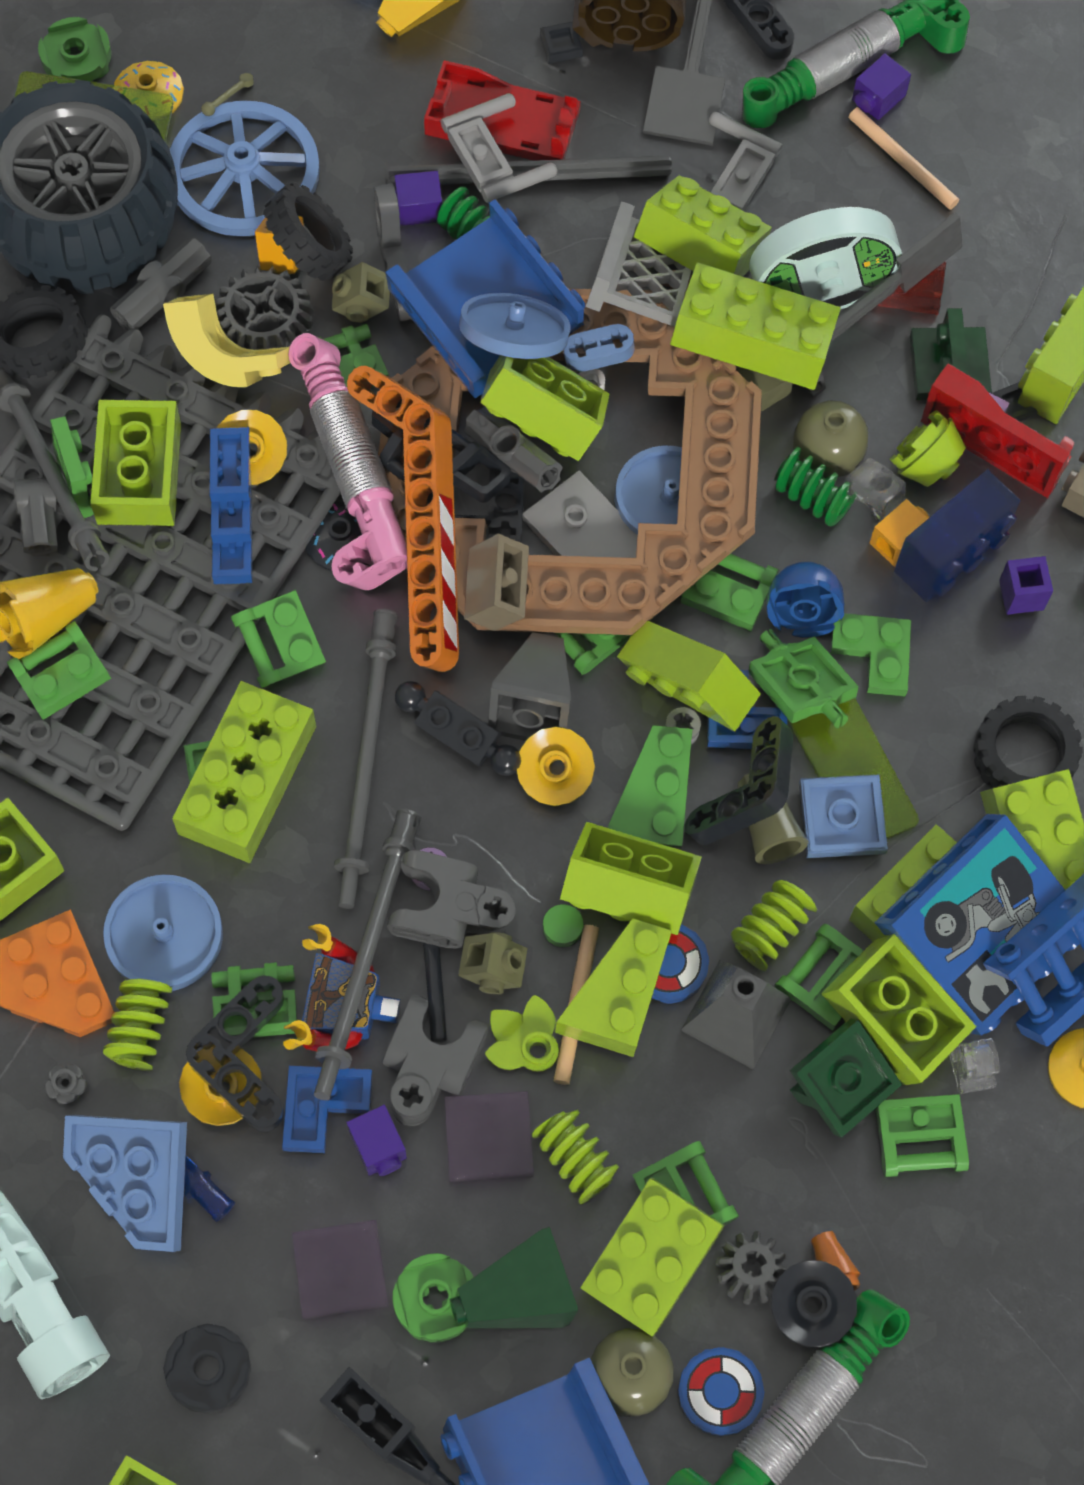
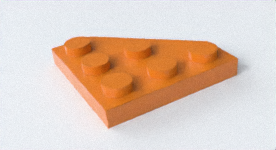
[0,909,115,1037]

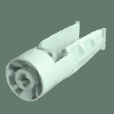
[0,1190,110,1399]

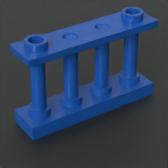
[983,873,1084,1047]

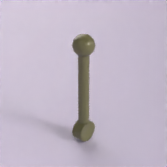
[201,73,254,116]

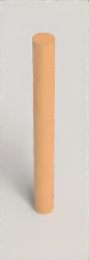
[848,107,959,210]
[553,924,599,1085]

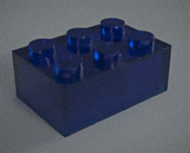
[894,469,1021,602]

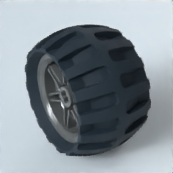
[0,80,178,294]

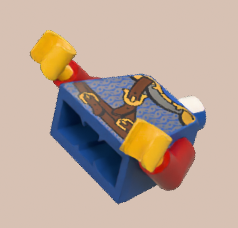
[283,924,401,1052]

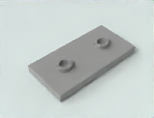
[523,470,638,558]

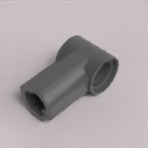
[14,478,57,556]

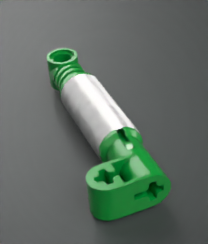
[742,0,970,129]
[666,1289,910,1485]

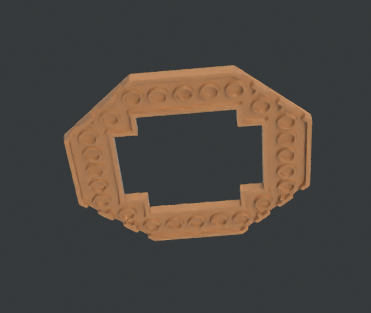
[378,289,762,635]

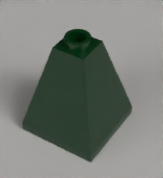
[449,1227,578,1328]

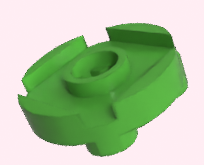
[38,17,111,84]
[393,1253,474,1342]

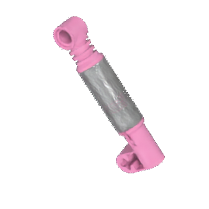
[288,333,407,591]

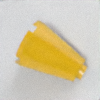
[0,568,98,659]

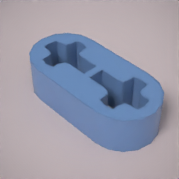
[564,324,635,372]

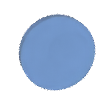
[459,293,570,359]
[614,446,682,535]
[103,875,223,991]

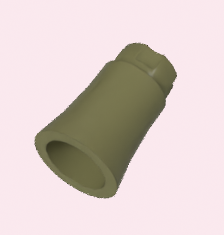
[737,774,808,864]

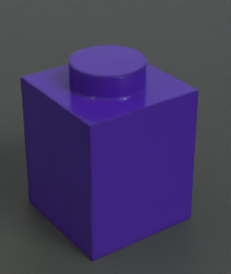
[852,53,911,120]
[395,171,442,226]
[999,556,1053,615]
[346,1104,407,1176]

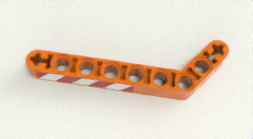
[347,366,459,672]

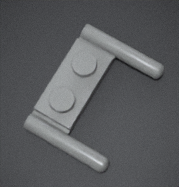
[440,93,557,203]
[667,112,783,211]

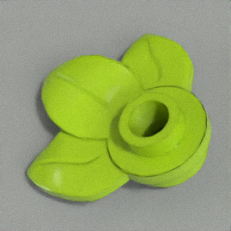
[485,995,559,1072]

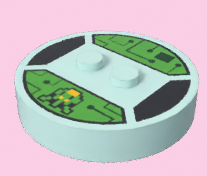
[749,207,902,310]

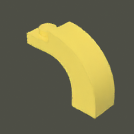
[163,294,290,387]

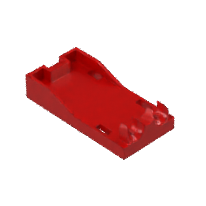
[424,60,581,161]
[920,363,1075,498]

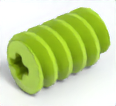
[731,880,817,971]
[103,979,172,1071]
[531,1109,619,1204]

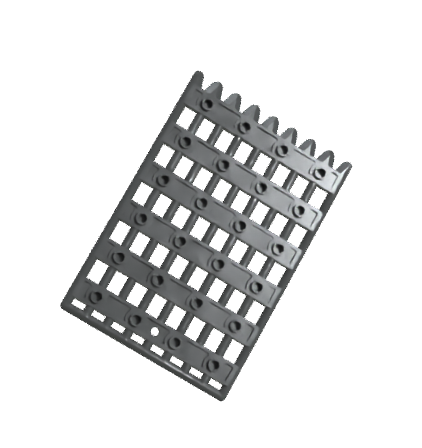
[0,314,341,831]

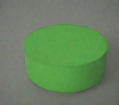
[543,904,583,947]

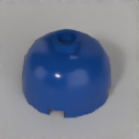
[767,562,845,638]

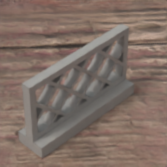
[586,201,691,327]

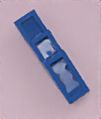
[210,427,253,584]

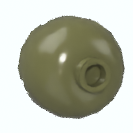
[793,400,868,477]
[590,1328,674,1417]

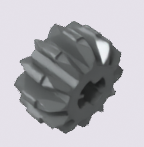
[716,1230,787,1305]

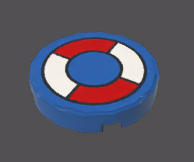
[652,924,709,1004]
[677,1347,765,1437]

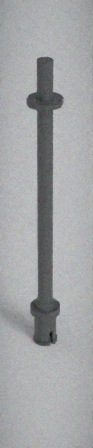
[0,369,110,571]
[334,609,398,909]
[314,809,421,1100]

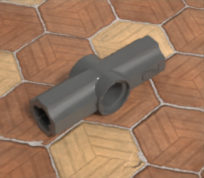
[110,237,212,331]
[464,407,563,493]

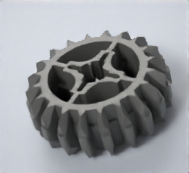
[215,265,314,350]

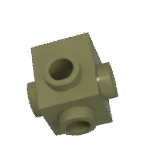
[332,262,390,323]
[458,932,528,994]

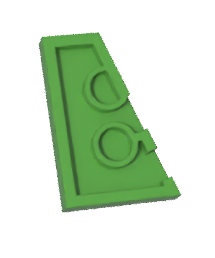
[607,725,692,848]

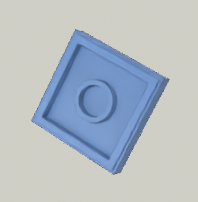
[799,775,888,858]

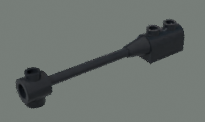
[319,1367,456,1485]

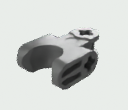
[387,850,515,949]
[383,994,488,1127]

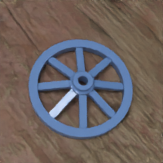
[170,101,320,236]

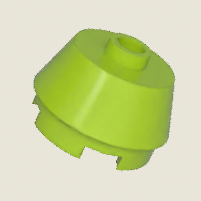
[889,410,966,487]

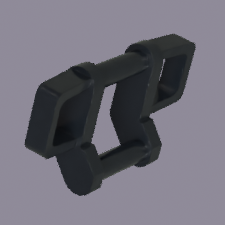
[371,399,511,504]

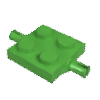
[749,629,859,728]

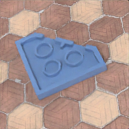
[63,1115,187,1252]

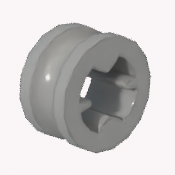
[665,707,701,744]

